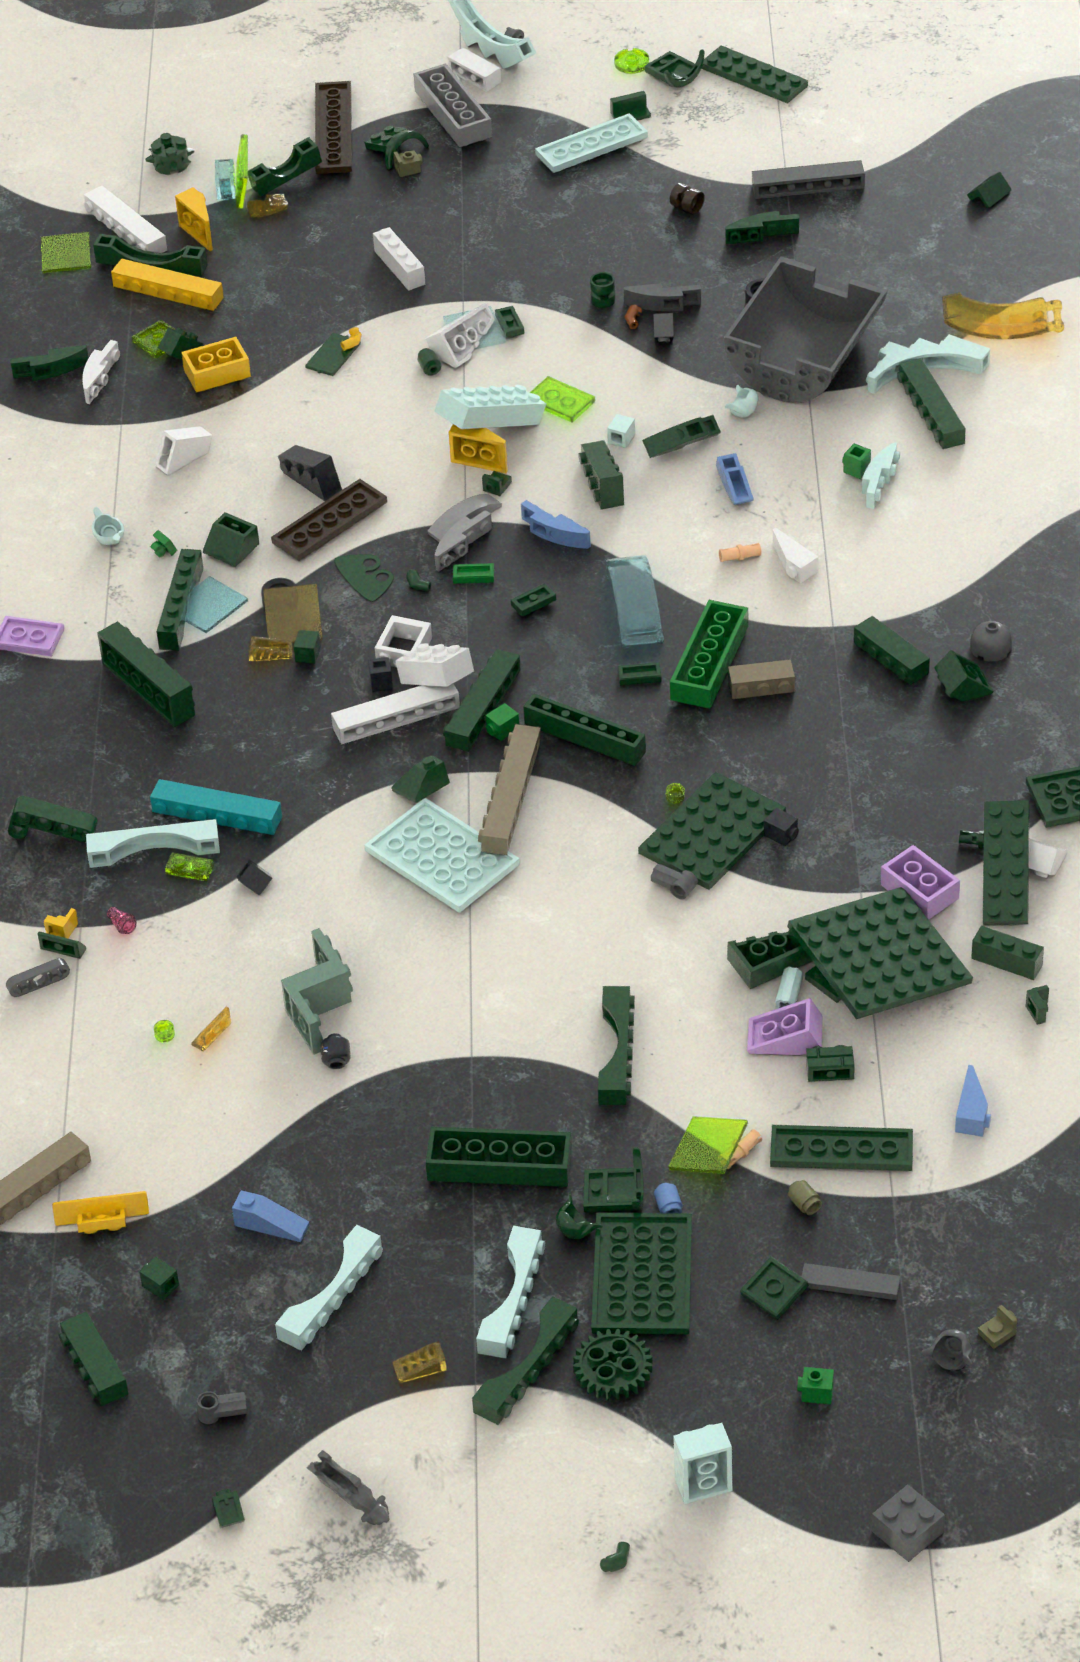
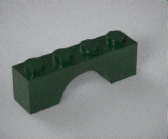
[247,137,322,197]

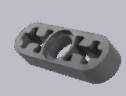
[6,958,70,997]

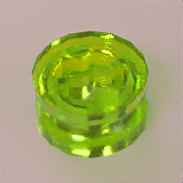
[666,783,685,804]
[154,1020,175,1043]

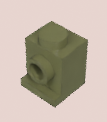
[393,150,423,177]

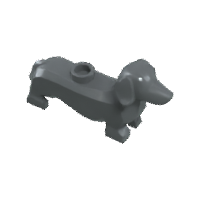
[307,1450,390,1525]

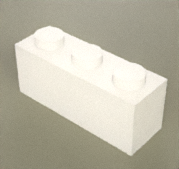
[448,48,501,92]

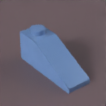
[955,1065,991,1137]
[232,1190,309,1242]

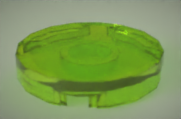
[614,48,650,74]

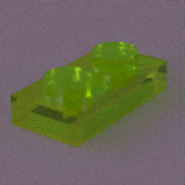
[165,853,214,881]

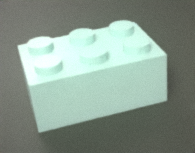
[674,1423,732,1504]

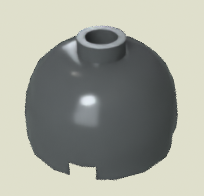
[970,621,1012,661]

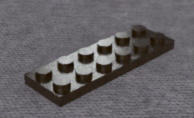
[271,479,387,561]

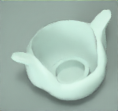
[725,385,758,418]
[92,507,124,545]

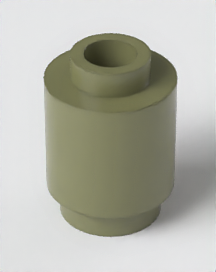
[788,1180,822,1215]

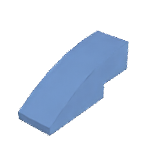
[716,453,754,505]

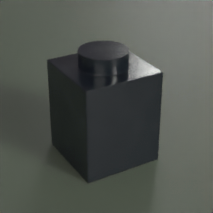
[764,808,799,846]

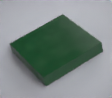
[740,1256,809,1320]

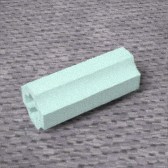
[775,967,803,1009]

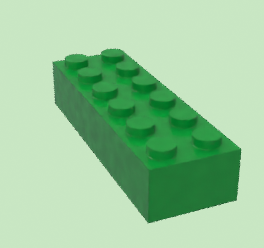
[670,599,749,708]

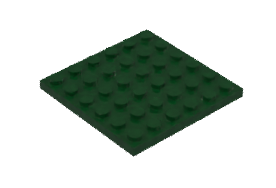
[787,887,973,1020]

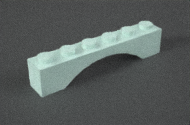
[86,819,220,868]
[275,1225,383,1351]
[476,1226,545,1358]

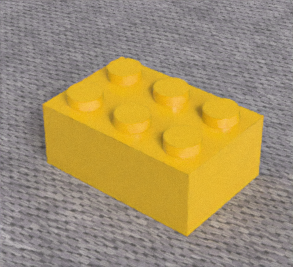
[181,337,251,392]

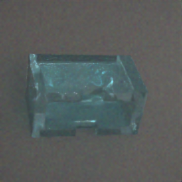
[215,159,236,200]

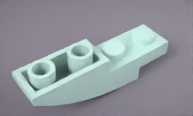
[862,443,900,509]

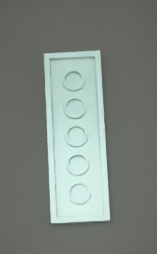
[535,113,648,173]

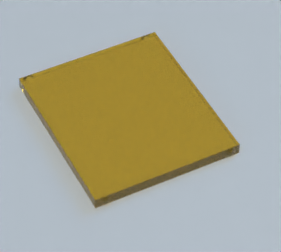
[263,584,322,645]

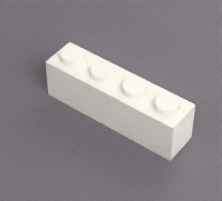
[373,227,425,290]

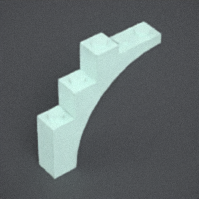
[448,0,536,69]
[866,334,990,394]

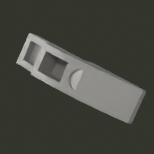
[435,510,492,572]

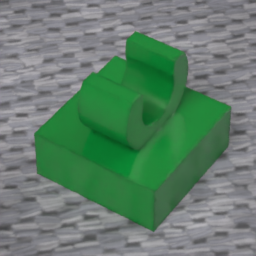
[150,530,178,558]

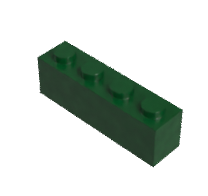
[854,616,930,685]
[59,1312,129,1406]

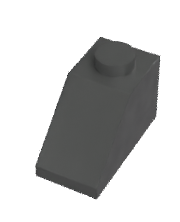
[653,313,674,342]

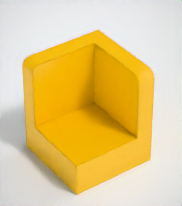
[44,908,78,938]

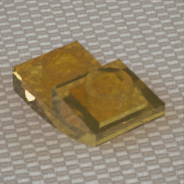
[247,194,288,217]

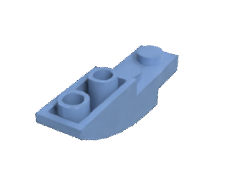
[521,500,591,549]

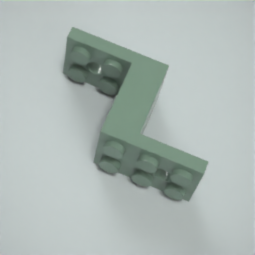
[281,928,353,1055]

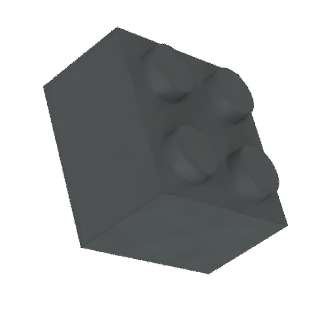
[872,1484,945,1562]

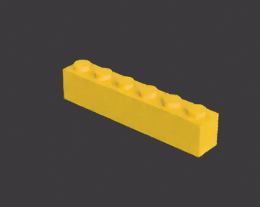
[111,259,224,311]

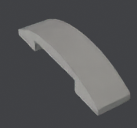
[428,494,502,542]

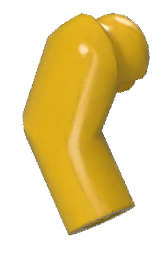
[340,327,362,351]

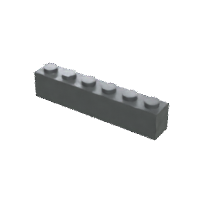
[752,160,865,199]

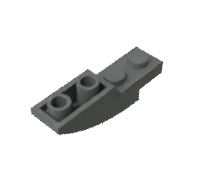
[624,283,701,311]

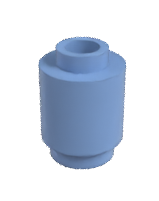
[654,1183,683,1213]

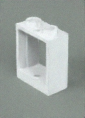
[375,615,432,667]

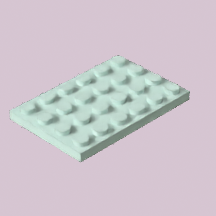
[364,798,520,913]

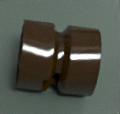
[669,182,705,214]

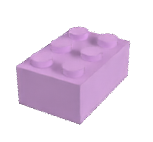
[881,845,960,920]

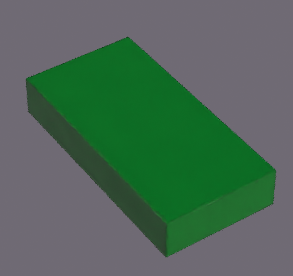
[453,563,494,584]

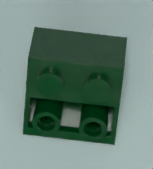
[203,512,259,567]

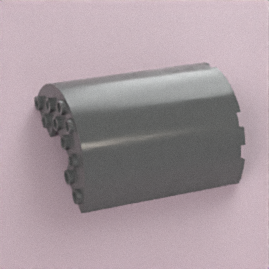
[724,256,887,403]

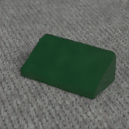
[37,931,86,959]

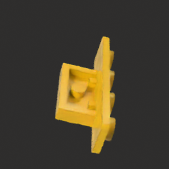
[52,1191,149,1234]

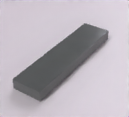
[801,1263,900,1300]

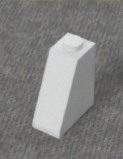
[155,426,212,475]

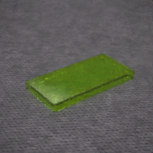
[236,134,248,208]

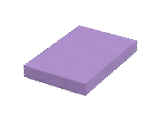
[0,616,64,657]

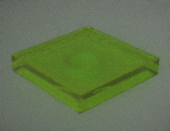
[132,320,174,358]

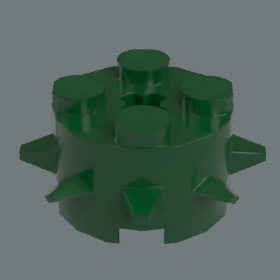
[145,133,195,175]

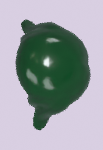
[556,1194,603,1240]

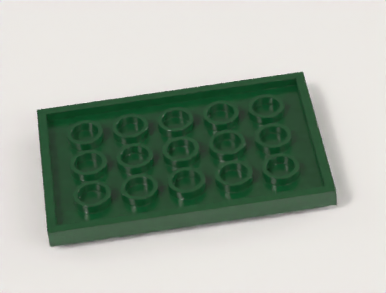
[638,772,786,890]
[591,1213,692,1334]

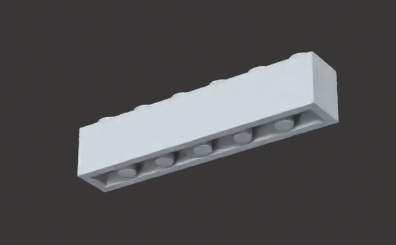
[84,186,167,253]
[331,684,460,745]

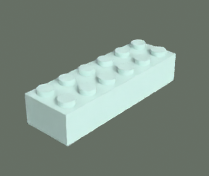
[434,385,547,429]

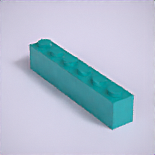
[150,779,282,835]

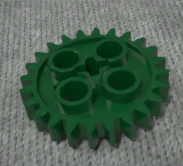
[573,1329,653,1400]

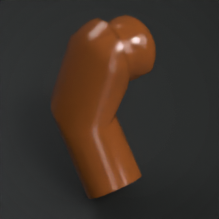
[624,304,642,329]

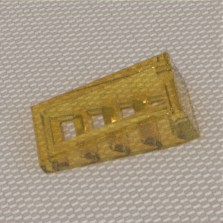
[249,636,293,661]
[392,1341,446,1383]

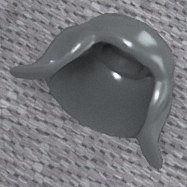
[921,1329,973,1371]

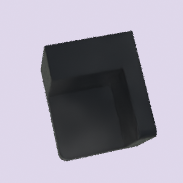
[368,657,393,692]
[236,859,272,895]

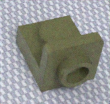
[978,1305,1017,1349]

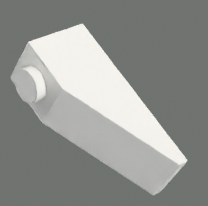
[773,528,818,584]

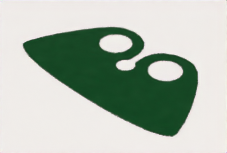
[334,554,394,601]

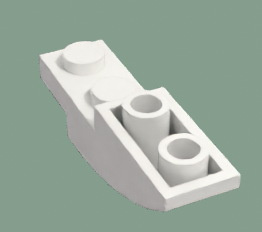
[83,340,120,404]

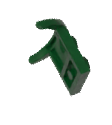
[644,49,705,87]
[364,126,429,170]
[583,1147,644,1212]

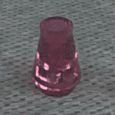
[107,907,137,934]

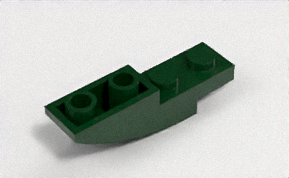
[725,211,799,244]
[10,345,89,381]
[642,415,721,458]

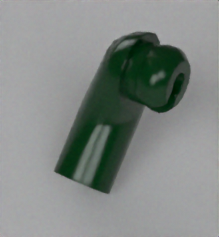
[406,569,431,592]
[600,1542,630,1572]

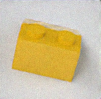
[175,187,213,251]
[448,424,508,473]

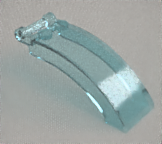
[605,555,664,648]

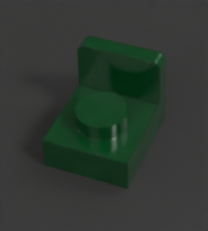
[482,471,512,496]
[1025,985,1049,1025]
[212,1489,245,1528]

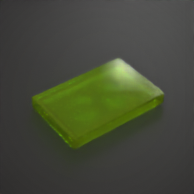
[529,376,595,423]

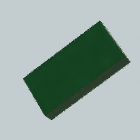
[618,662,662,685]

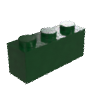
[971,926,1044,980]

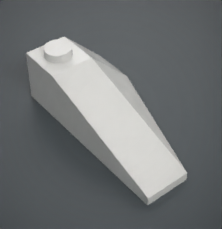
[425,303,495,368]

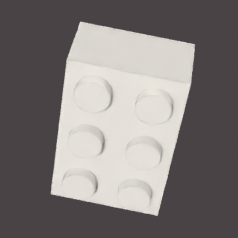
[395,643,474,687]

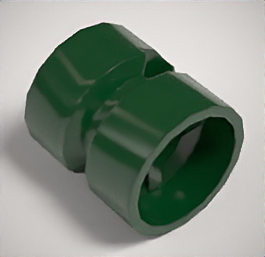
[590,272,615,308]

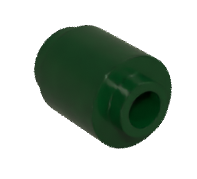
[417,348,442,376]

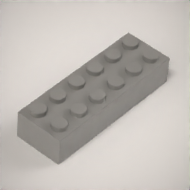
[413,63,492,147]

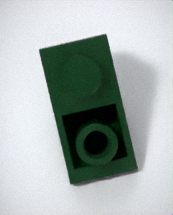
[158,327,204,360]

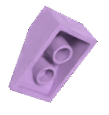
[747,998,823,1055]

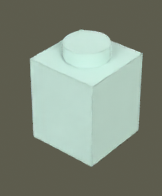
[607,414,635,448]

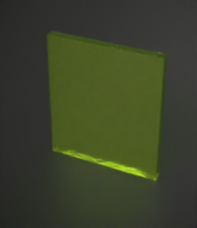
[41,232,91,273]
[668,1116,748,1174]

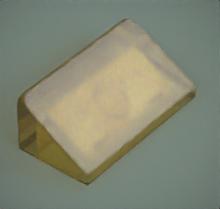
[191,1006,231,1051]

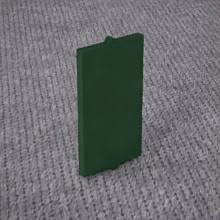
[305,333,361,376]

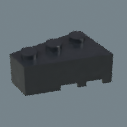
[278,445,342,501]

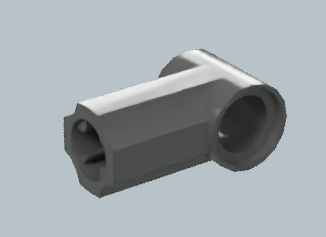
[651,864,698,899]
[197,1391,247,1424]

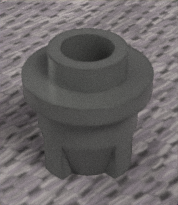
[504,27,524,39]

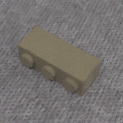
[728,660,795,699]

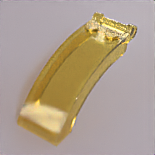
[942,292,1064,339]

